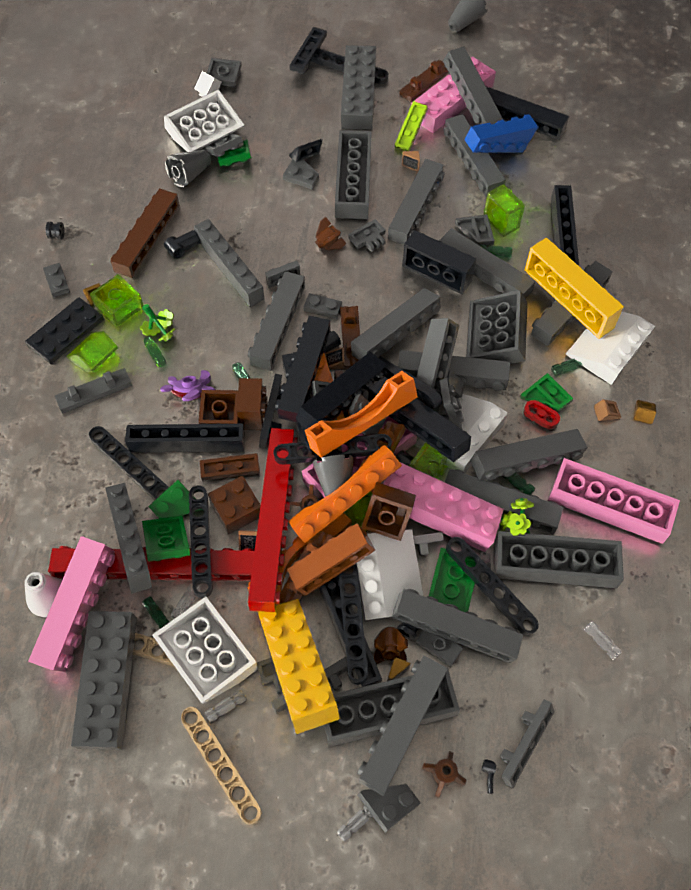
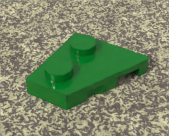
[218,139,251,166]
[520,373,573,412]
[148,480,202,518]

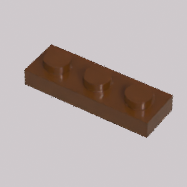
[200,453,260,481]

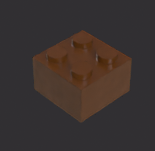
[237,378,268,430]
[199,390,239,424]
[208,475,261,535]
[362,482,416,541]

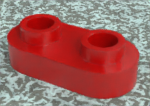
[524,400,560,429]

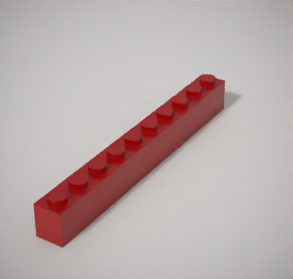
[248,428,298,612]
[48,546,255,581]

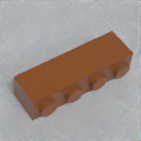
[287,524,376,596]

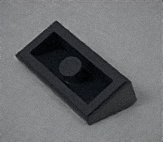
[289,139,322,162]

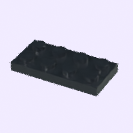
[25,297,104,365]

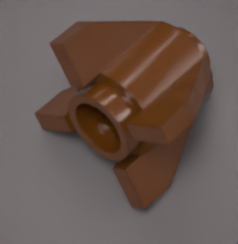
[315,217,347,250]
[290,484,320,510]
[374,626,408,665]
[422,751,467,798]

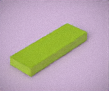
[394,101,428,151]

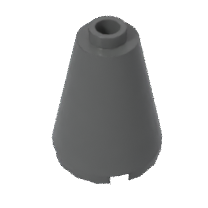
[448,0,487,32]
[165,150,211,187]
[313,455,353,497]

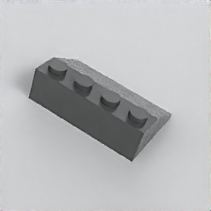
[466,290,528,364]

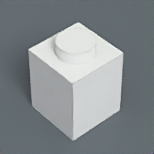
[195,71,222,97]

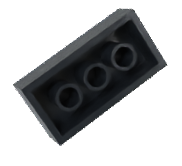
[402,230,476,295]

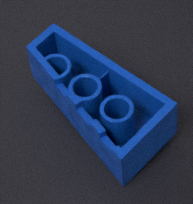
[464,114,538,153]

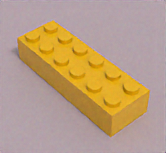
[525,237,624,339]
[258,599,340,734]

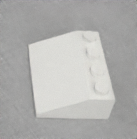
[164,90,244,152]
[566,312,655,385]
[415,394,508,473]
[356,530,423,621]
[152,597,258,704]

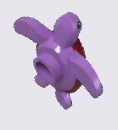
[160,370,216,401]

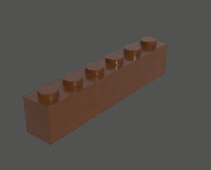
[111,188,180,278]

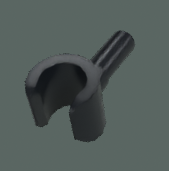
[482,759,496,794]

